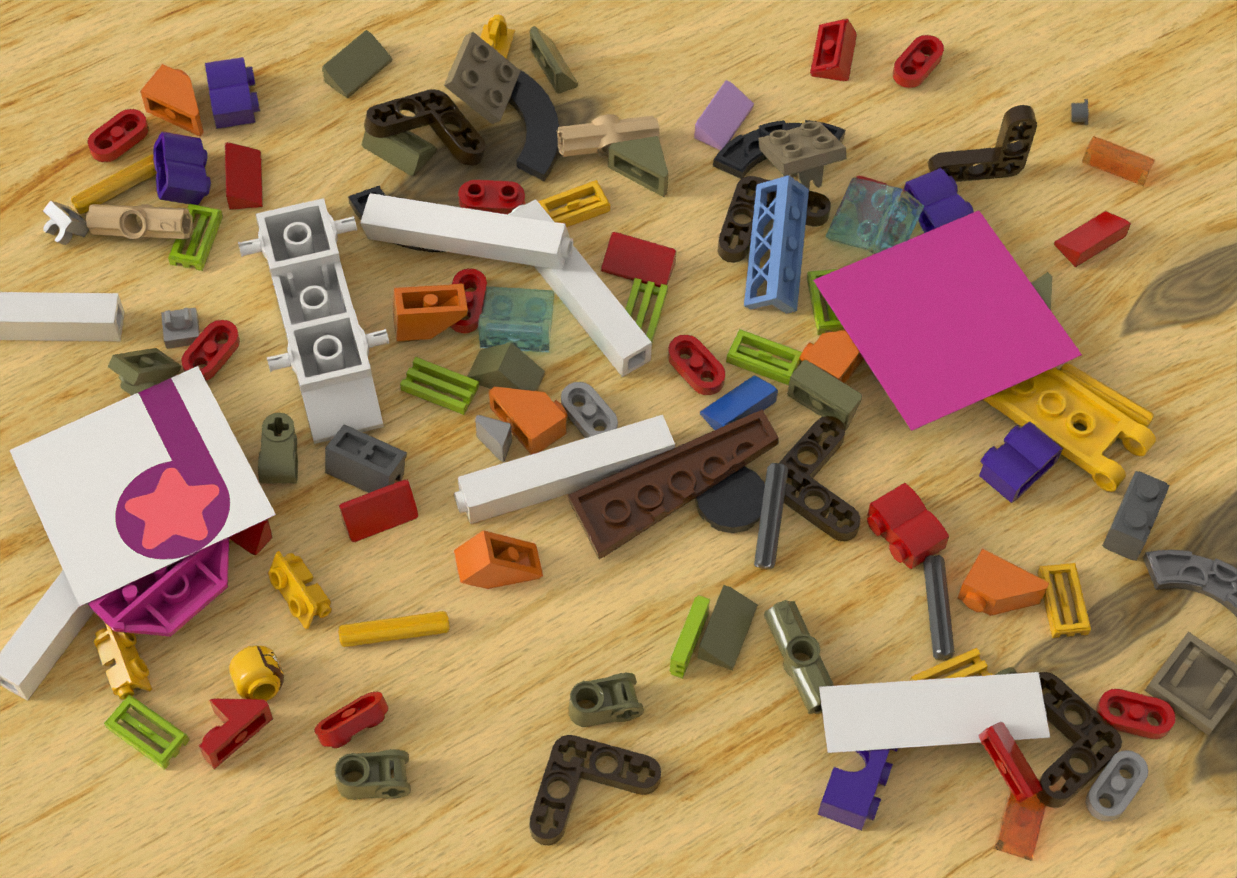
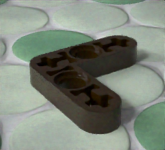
[364,89,486,165]
[928,105,1037,182]
[718,176,831,263]
[779,416,861,542]
[1036,672,1122,808]
[529,735,661,845]

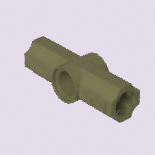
[764,600,834,714]

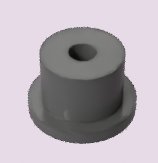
[1071,99,1088,125]

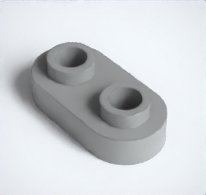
[561,382,618,438]
[1086,750,1148,822]

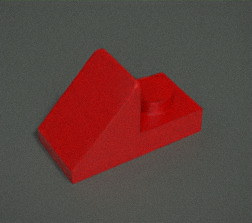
[199,699,273,770]

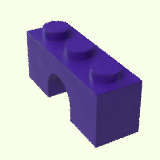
[818,748,898,831]

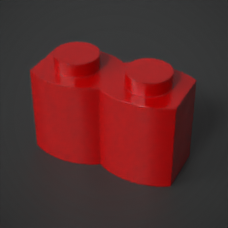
[867,483,949,569]

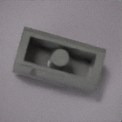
[1102,471,1170,561]

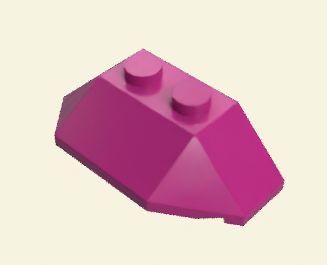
[88,537,229,637]

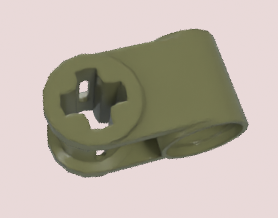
[258,413,298,483]
[568,673,644,727]
[335,749,411,800]

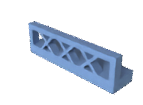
[744,175,809,314]

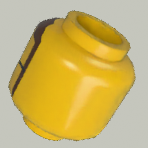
[229,645,284,701]

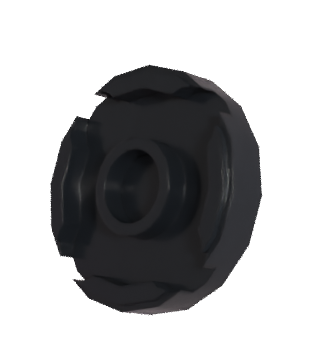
[696,466,765,533]

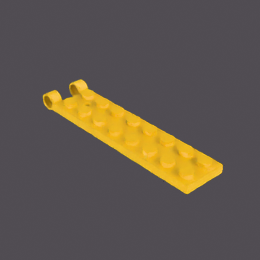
[983,367,1156,492]

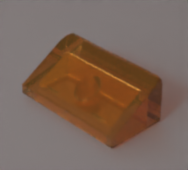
[1082,136,1155,186]
[994,788,1050,861]

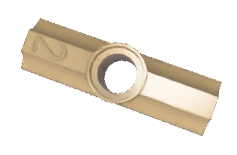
[557,114,660,158]
[86,204,193,239]

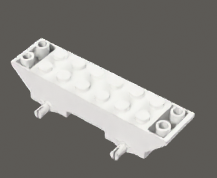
[238,198,389,444]

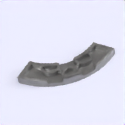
[1143,550,1237,617]

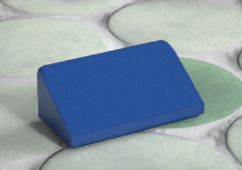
[700,375,778,430]

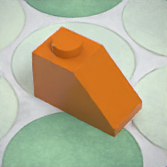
[140,64,204,137]
[393,284,468,341]
[800,330,864,383]
[489,387,568,455]
[454,530,543,589]
[957,548,1049,616]

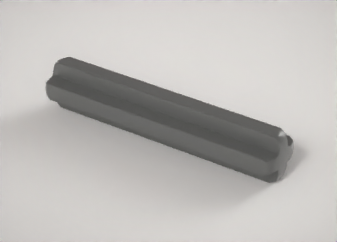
[754,463,788,570]
[923,555,955,660]

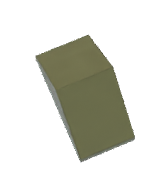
[608,136,668,197]
[467,342,545,391]

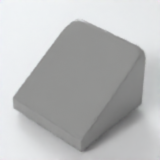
[475,415,512,462]

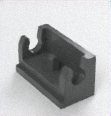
[325,424,407,493]

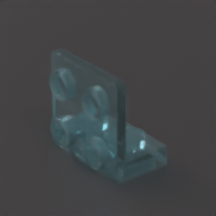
[826,177,924,254]
[478,287,554,352]

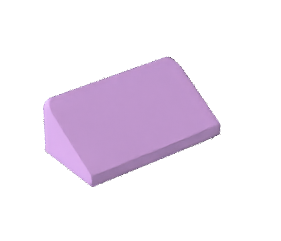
[694,80,754,150]

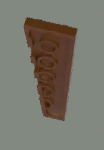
[568,409,779,559]

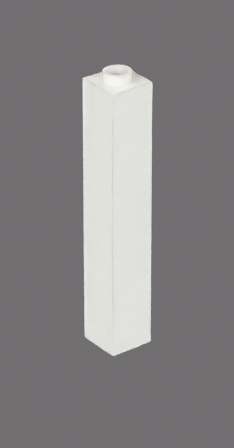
[360,193,573,270]
[507,199,652,377]
[0,292,124,341]
[454,415,675,524]
[0,571,94,701]

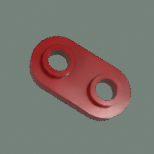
[893,35,944,88]
[87,109,149,162]
[458,180,525,215]
[450,268,487,333]
[181,320,240,381]
[668,334,725,395]
[1096,689,1175,739]
[314,691,389,749]

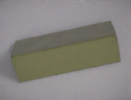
[530,26,578,94]
[322,30,392,98]
[362,130,437,176]
[787,360,862,431]
[698,585,758,670]

